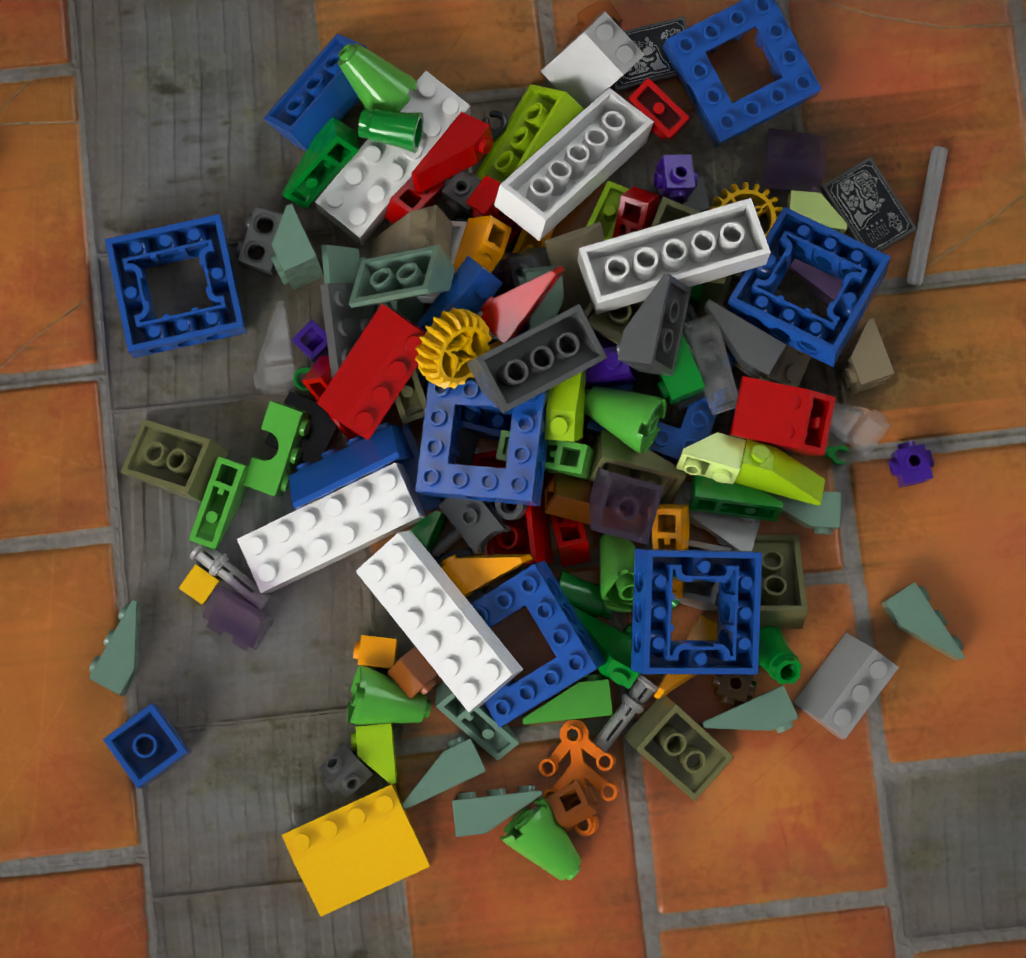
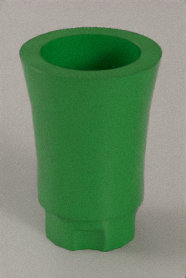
[358,109,424,153]
[557,570,613,619]
[758,626,802,685]

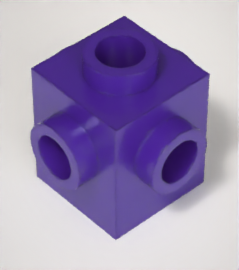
[653,155,698,202]
[888,441,934,488]

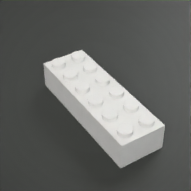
[315,71,471,245]
[494,88,654,241]
[577,198,771,315]
[237,463,426,593]
[356,530,523,712]

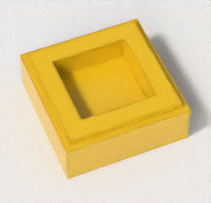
[179,564,221,605]

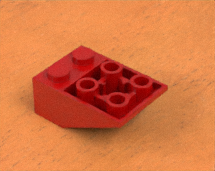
[730,376,836,456]

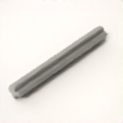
[906,146,948,286]

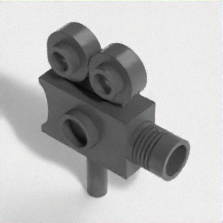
[431,467,527,557]

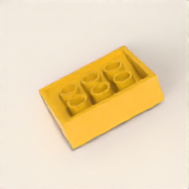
[282,784,430,916]

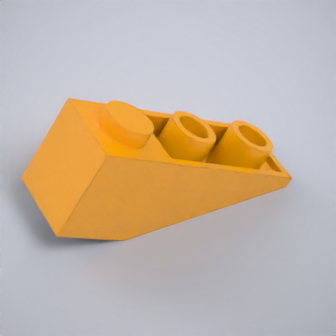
[453,215,512,274]

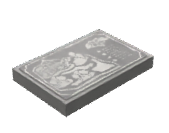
[613,16,688,93]
[821,157,917,252]

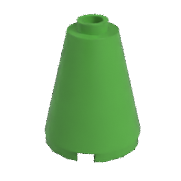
[338,43,417,112]
[584,385,667,454]
[600,530,637,612]
[347,666,431,725]
[500,797,582,881]

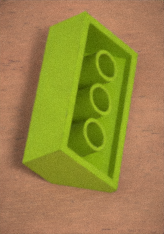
[475,84,585,183]

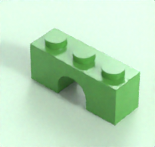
[243,401,311,497]

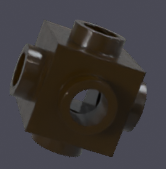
[711,674,757,706]

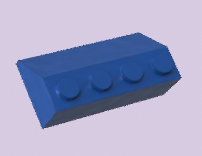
[263,34,369,151]
[289,422,414,509]

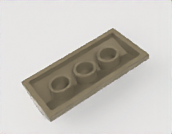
[545,222,605,314]

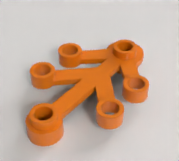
[539,719,620,837]

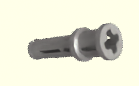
[189,544,272,610]
[593,674,658,758]

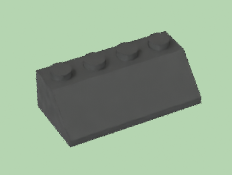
[467,304,607,413]

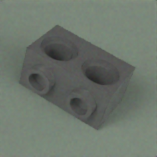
[235,206,283,277]

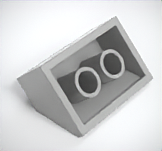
[793,633,899,739]

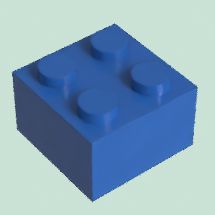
[103,703,192,788]

